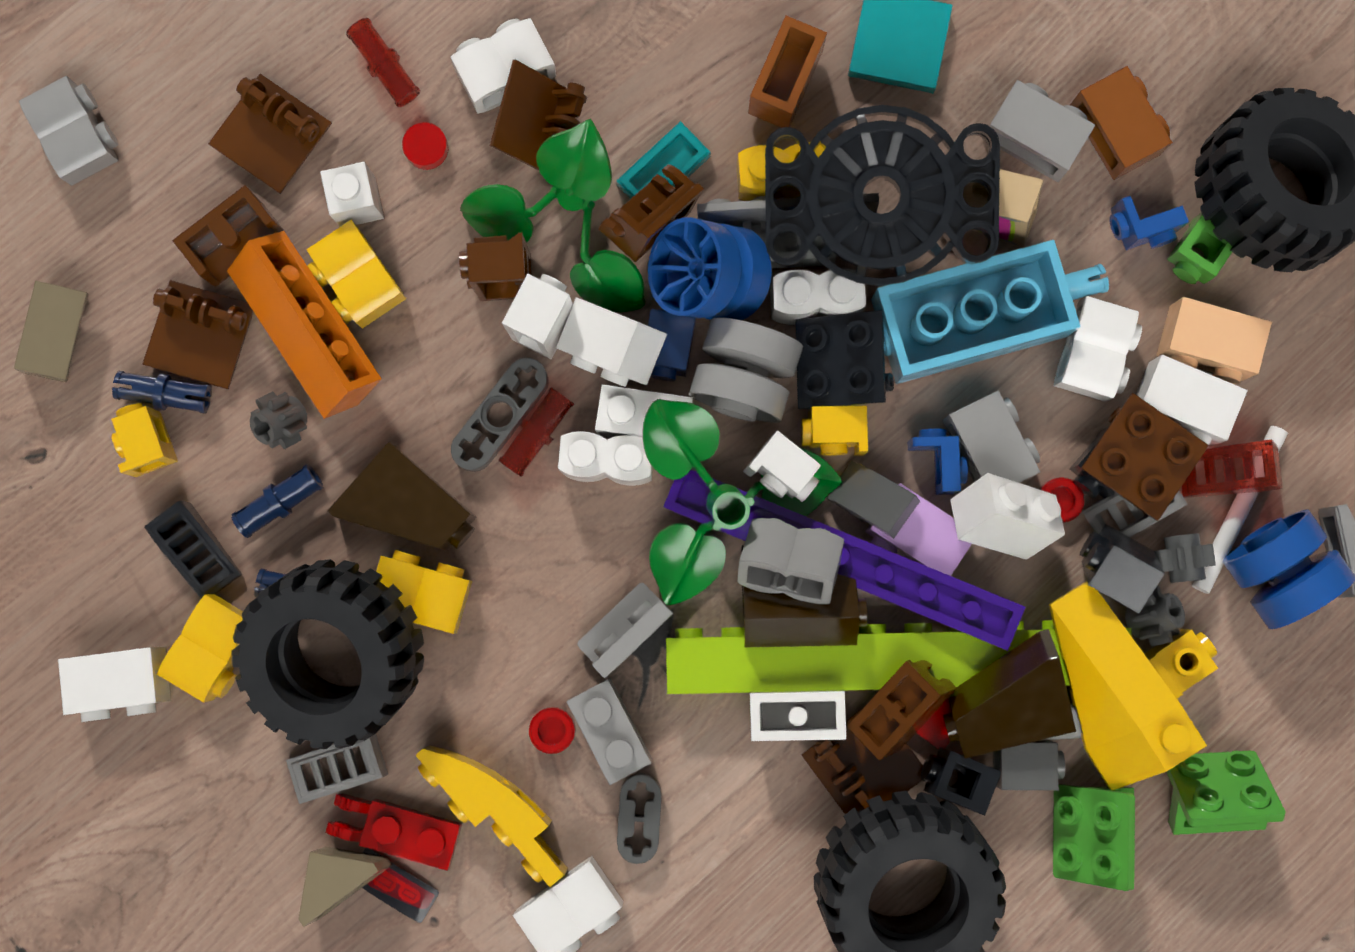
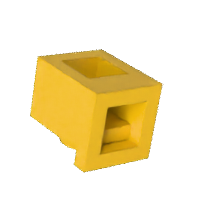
[111,403,178,477]
[801,406,868,456]
[1145,629,1218,698]

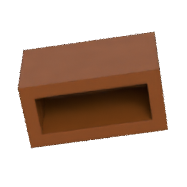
[748,15,827,128]
[1070,66,1173,181]

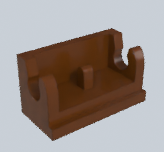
[598,164,704,262]
[847,660,957,761]

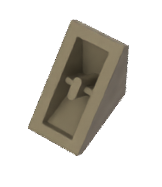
[298,847,392,927]

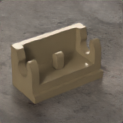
[14,280,89,382]

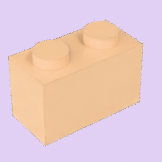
[1156,297,1272,384]

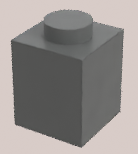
[993,740,1065,791]

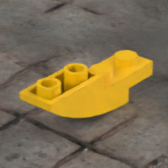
[416,746,568,887]

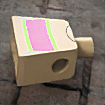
[963,169,1043,248]

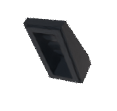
[144,500,242,599]

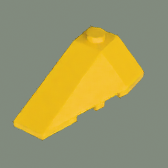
[1049,581,1207,791]

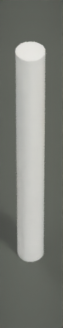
[1192,426,1288,594]

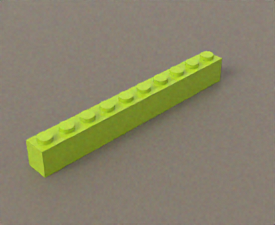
[666,620,1132,694]

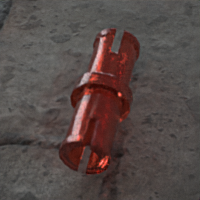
[346,18,420,107]
[498,387,575,477]

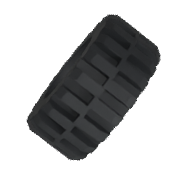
[1195,88,1355,273]
[231,559,424,750]
[814,791,1006,952]

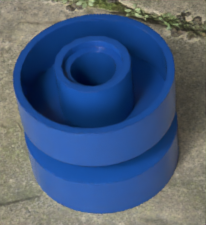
[648,217,772,320]
[1222,509,1355,629]

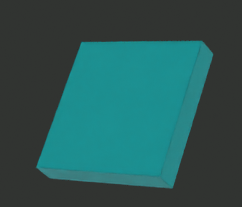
[848,0,953,94]

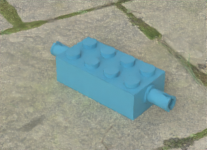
[871,240,1109,384]

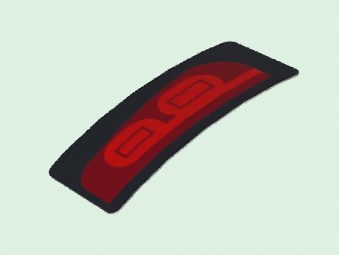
[362,848,439,923]

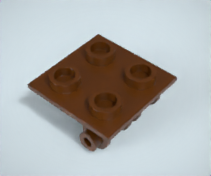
[490,59,587,171]
[208,74,332,194]
[142,280,253,390]
[1081,393,1209,521]
[801,708,923,814]

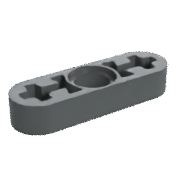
[451,358,549,472]

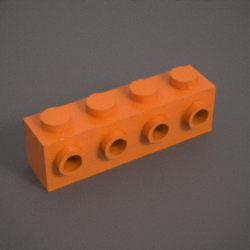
[227,231,382,419]

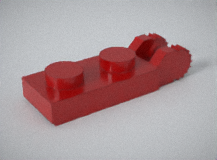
[325,793,462,871]

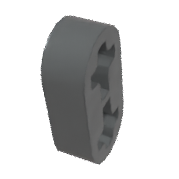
[617,773,662,864]

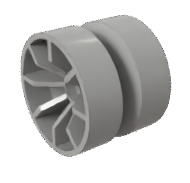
[689,318,803,423]

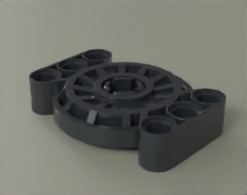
[765,105,1000,286]

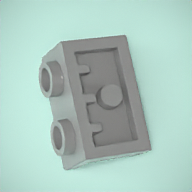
[577,583,673,679]

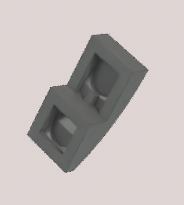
[826,461,920,539]

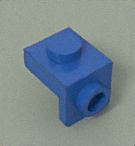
[1110,196,1189,250]
[907,429,968,495]

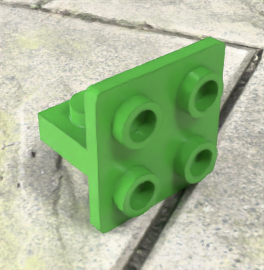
[1167,750,1286,835]
[1053,784,1135,891]

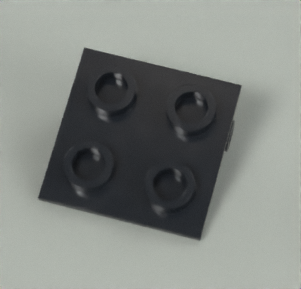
[796,310,894,409]

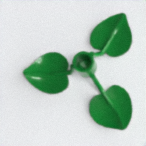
[460,119,646,312]
[642,399,842,606]

